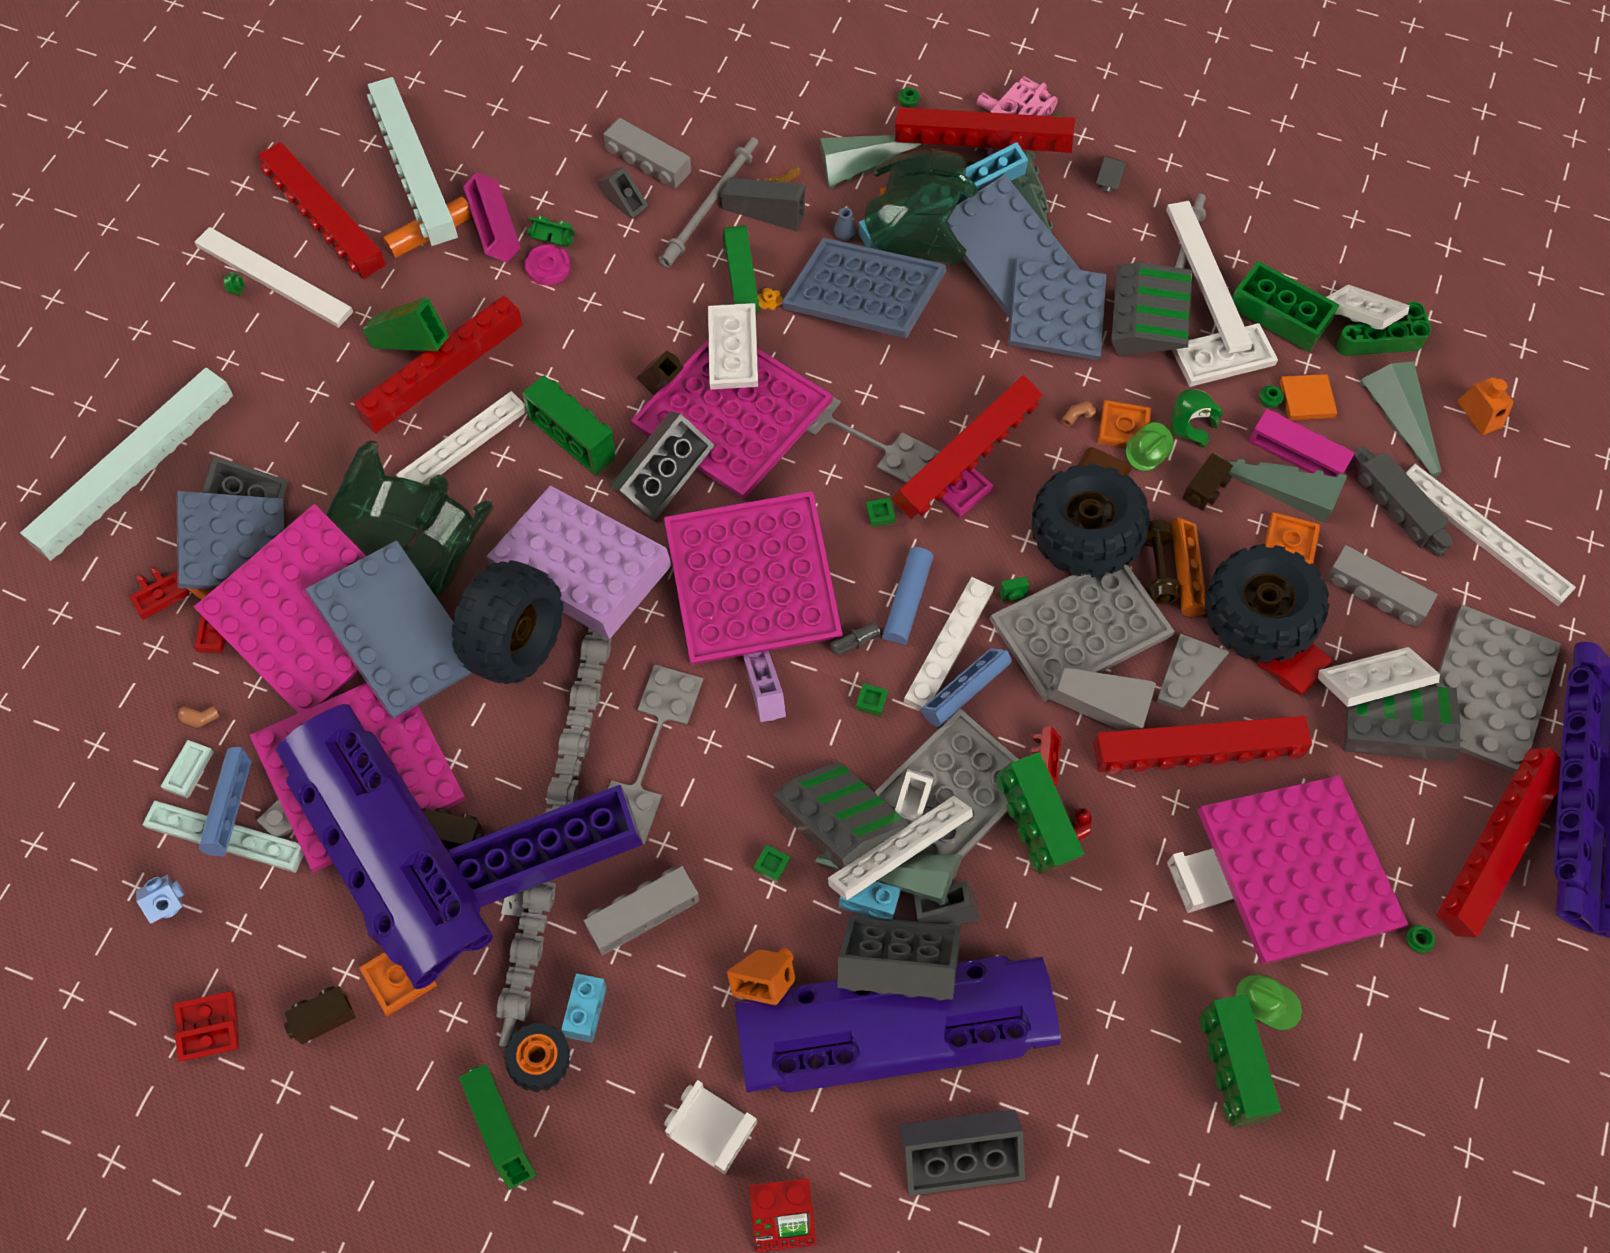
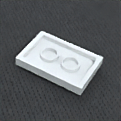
[1326,284,1410,329]

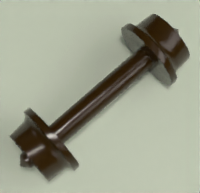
[1144,520,1181,605]

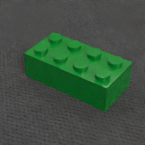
[1232,261,1339,352]
[522,375,616,476]
[996,752,1085,875]
[1199,994,1281,1128]

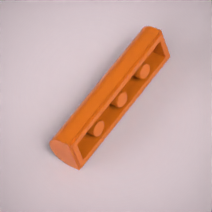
[382,196,473,258]
[1170,517,1206,617]

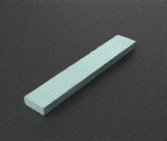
[142,800,304,873]

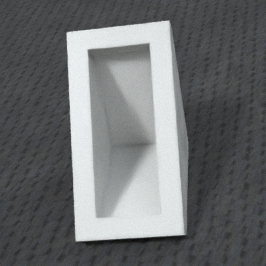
[895,769,934,824]

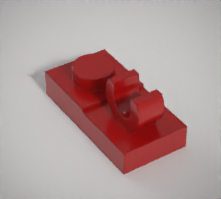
[1031,726,1062,786]

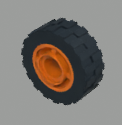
[504,1023,570,1092]

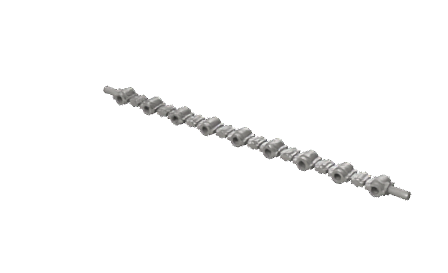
[496,628,612,1049]

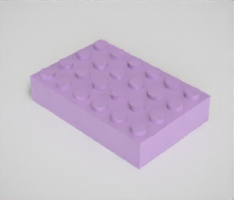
[486,485,672,639]

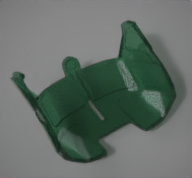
[865,147,978,266]
[326,441,494,595]

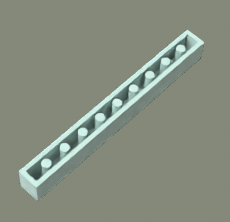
[367,77,458,246]
[20,368,233,561]

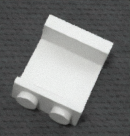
[1167,848,1234,913]
[664,1080,757,1175]

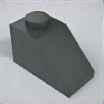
[1096,156,1128,192]
[597,167,649,218]
[914,880,980,926]

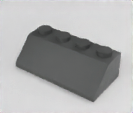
[610,411,715,521]
[900,1109,1025,1196]

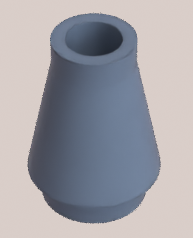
[833,208,856,241]

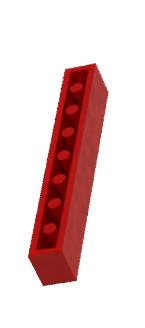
[895,107,1076,153]
[258,142,386,279]
[354,295,523,434]
[891,375,1043,520]
[1093,716,1312,774]
[1436,748,1561,938]

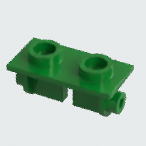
[527,216,577,247]

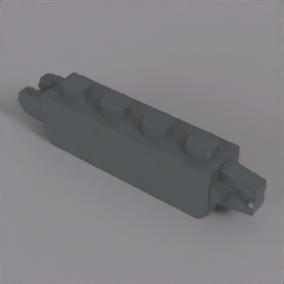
[1351,446,1453,557]

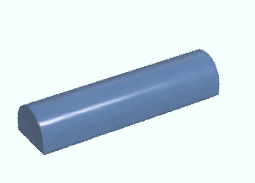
[882,547,933,645]
[920,648,1011,727]
[198,747,252,856]

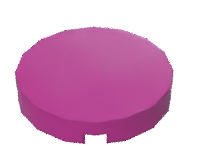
[524,244,571,286]

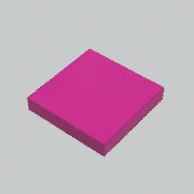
[940,468,994,518]

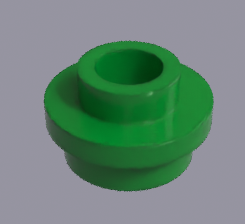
[898,88,920,108]
[224,272,245,295]
[1259,385,1284,408]
[1406,925,1435,953]

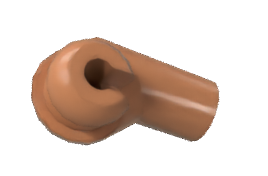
[1061,401,1096,427]
[178,705,220,728]

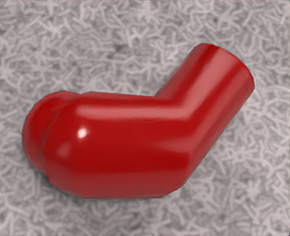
[1073,808,1092,841]

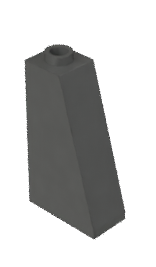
[719,178,806,232]

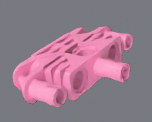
[976,76,1058,155]

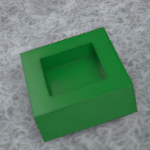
[865,498,896,528]
[999,577,1029,601]
[856,683,888,717]
[753,845,790,883]

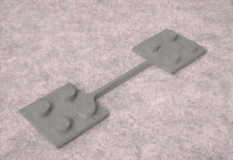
[806,397,940,483]
[608,665,704,845]

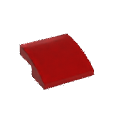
[1257,643,1332,696]
[173,991,239,1062]

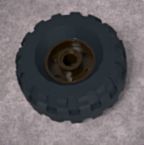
[1032,464,1149,577]
[1205,544,1330,663]
[451,560,563,684]

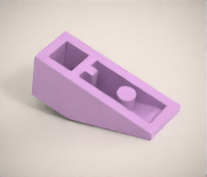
[743,651,786,722]

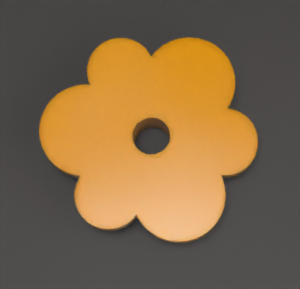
[757,288,783,310]

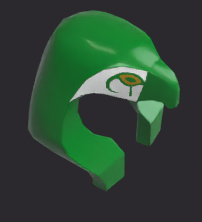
[1170,389,1223,447]

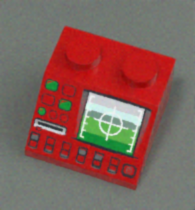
[749,1178,816,1253]

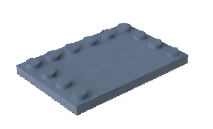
[935,174,1080,318]
[782,238,946,339]
[305,540,472,720]

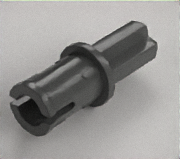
[830,622,880,655]

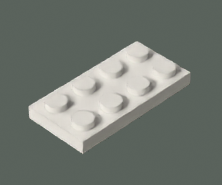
[708,303,758,389]
[1172,323,1278,387]
[1318,647,1440,707]

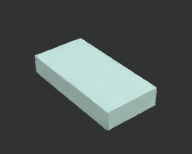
[160,740,214,798]

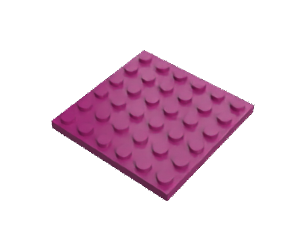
[631,339,833,500]
[664,491,843,665]
[194,504,366,713]
[249,683,466,873]
[1197,775,1409,965]

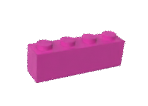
[463,172,521,262]
[1248,409,1355,477]

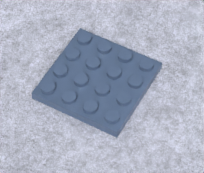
[1008,258,1106,361]
[176,491,284,590]

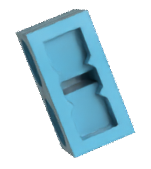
[838,881,901,919]
[561,973,607,1043]

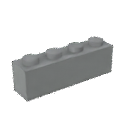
[604,118,691,189]
[1325,545,1438,628]
[584,866,700,956]

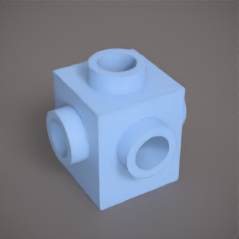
[136,875,185,924]

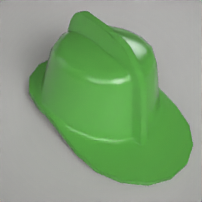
[1126,422,1174,471]
[1235,974,1302,1030]

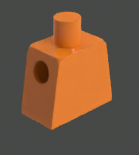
[1457,377,1513,436]
[727,948,795,1005]

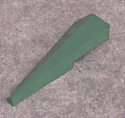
[820,135,927,189]
[1011,150,1053,233]
[1360,361,1441,477]
[1219,456,1347,523]
[815,854,962,904]

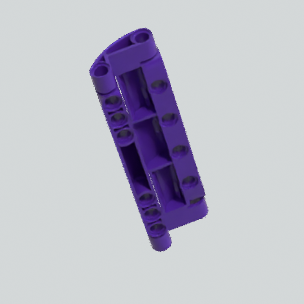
[1554,642,1610,938]
[276,704,493,989]
[734,956,1061,1093]

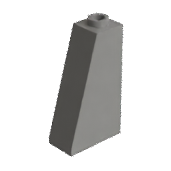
[1048,668,1156,731]

